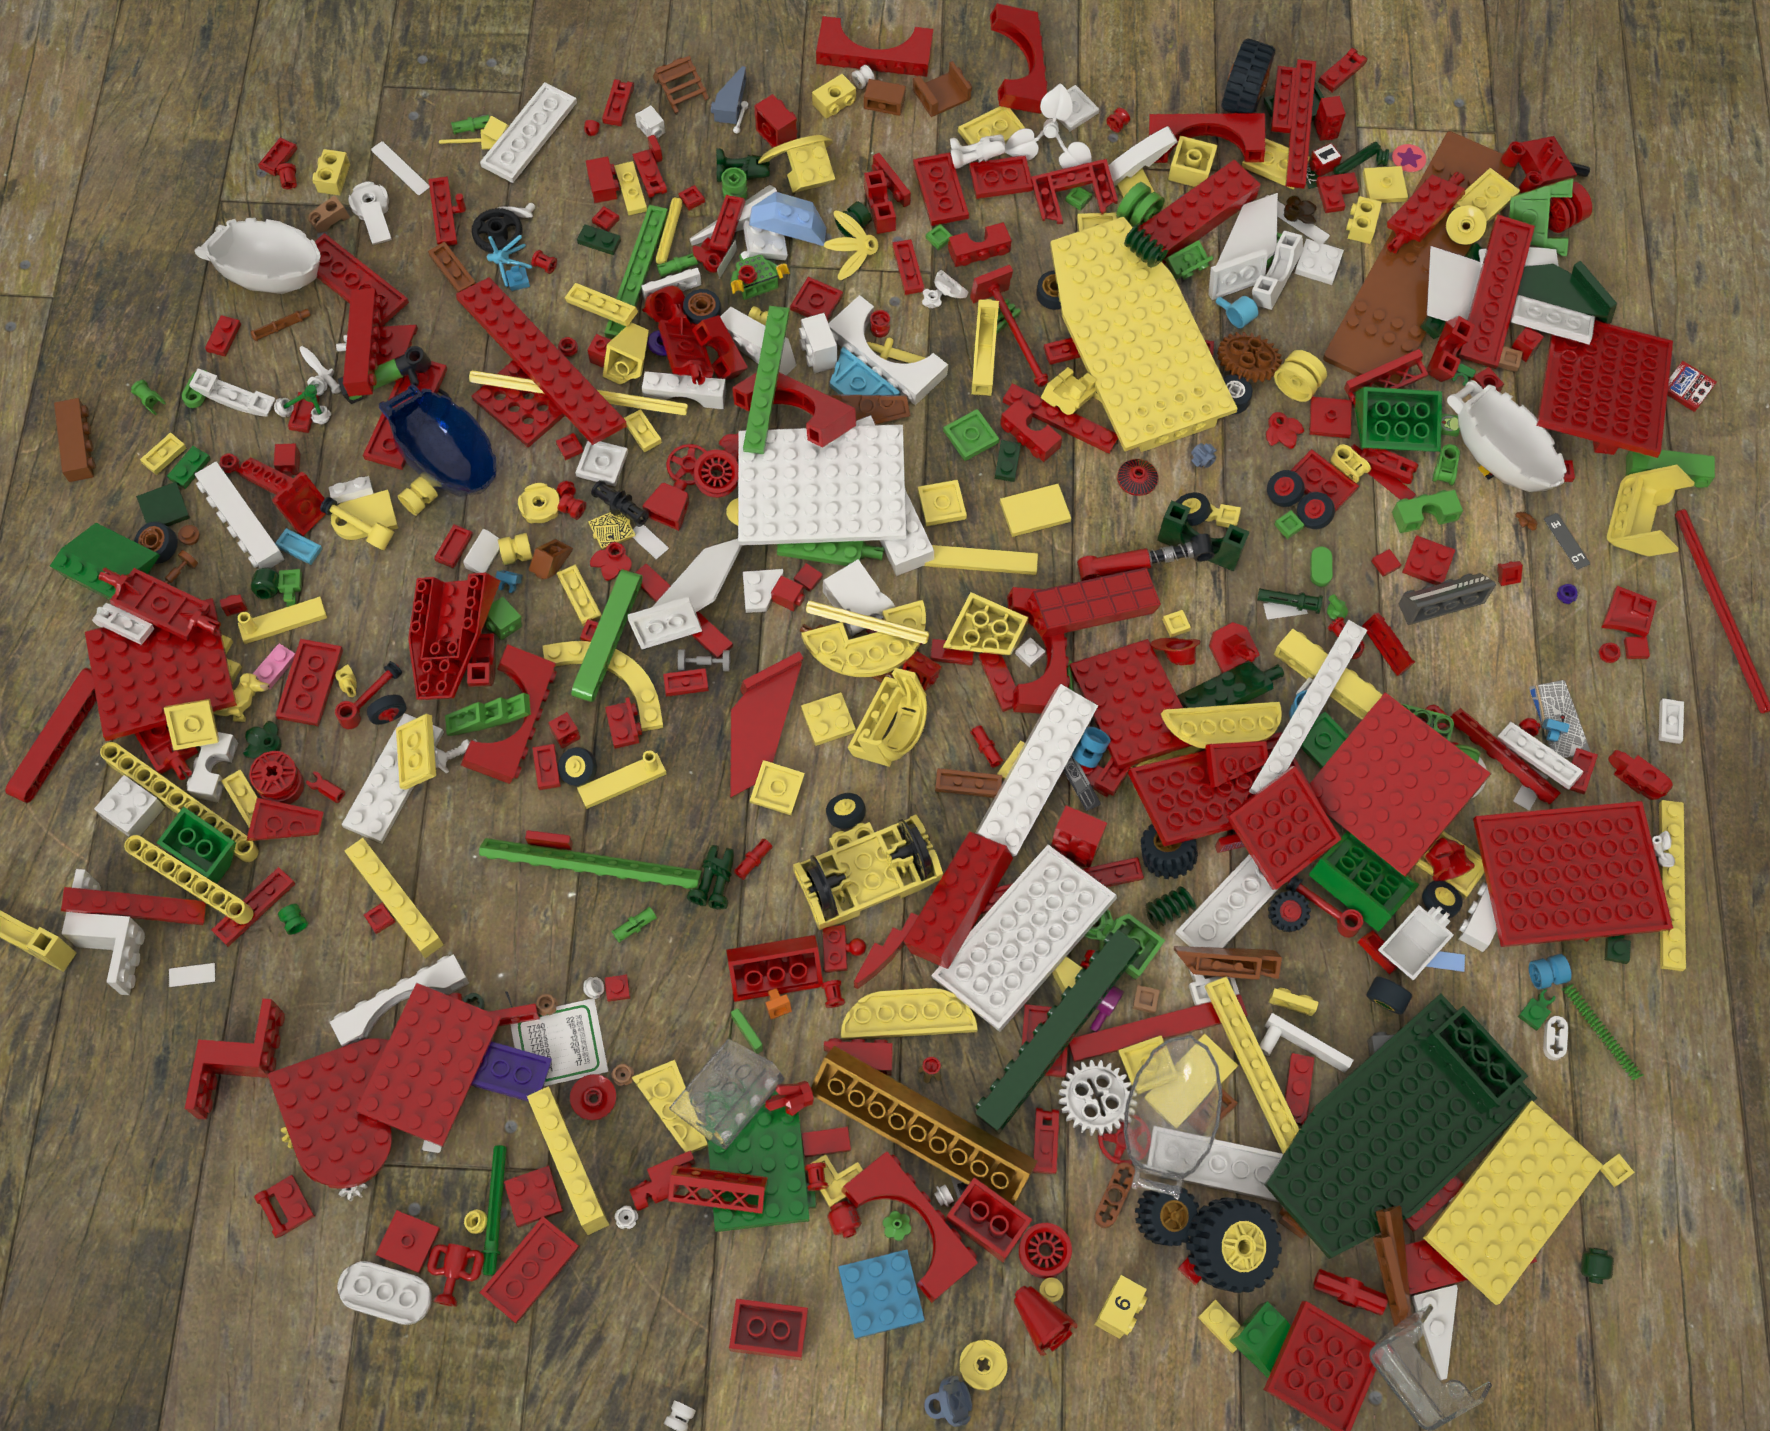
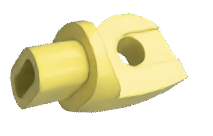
[335,664,357,697]

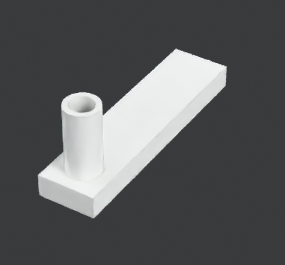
[1259,1013,1354,1073]

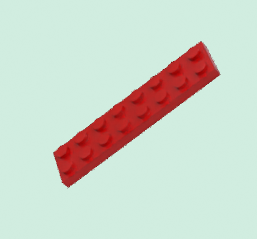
[1458,214,1535,369]

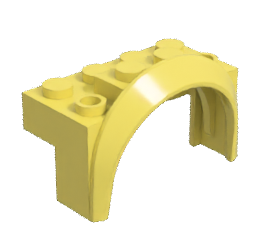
[848,668,927,767]

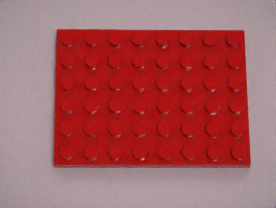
[1536,320,1673,458]
[1473,801,1673,947]

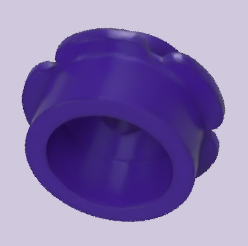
[1557,584,1578,604]

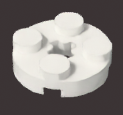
[348,182,389,220]

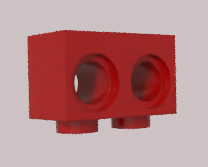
[1314,96,1346,141]

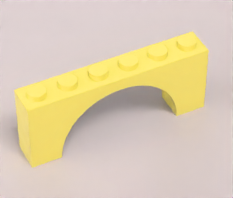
[0,910,77,972]
[527,1086,609,1235]

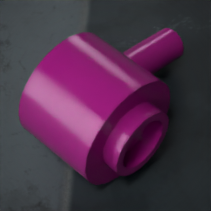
[1090,986,1124,1032]

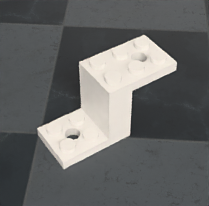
[62,869,145,995]

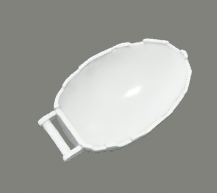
[195,218,321,294]
[1447,380,1567,492]

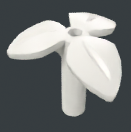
[1652,831,1675,867]

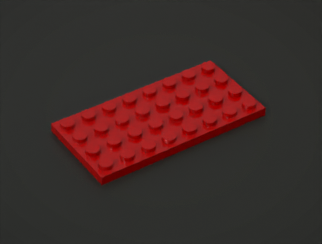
[1128,732,1319,847]

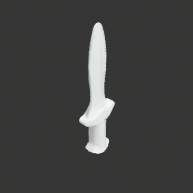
[300,346,341,394]

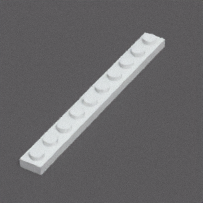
[1249,620,1367,794]

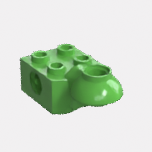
[1084,909,1165,980]

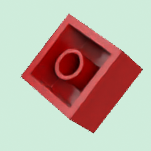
[754,94,798,148]

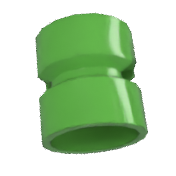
[721,167,748,200]

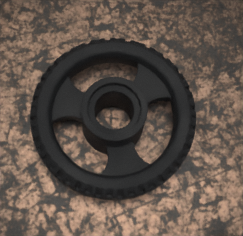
[472,208,523,253]

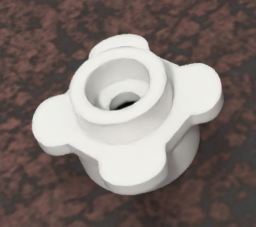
[922,289,942,308]

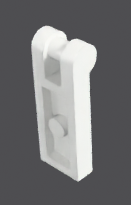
[92,603,154,645]

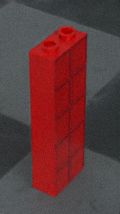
[1027,568,1161,638]

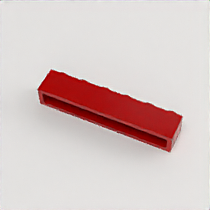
[343,288,383,397]

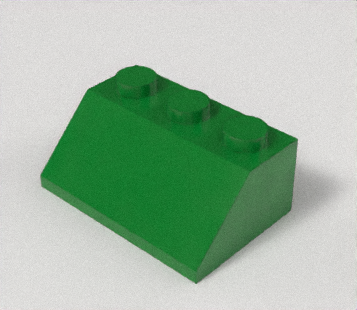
[156,806,236,884]

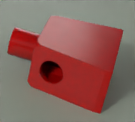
[643,479,689,531]

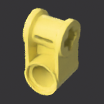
[1330,444,1371,483]

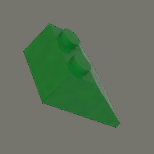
[1229,1301,1291,1378]

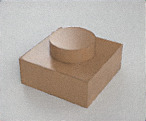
[1498,347,1523,372]
[1132,985,1160,1014]

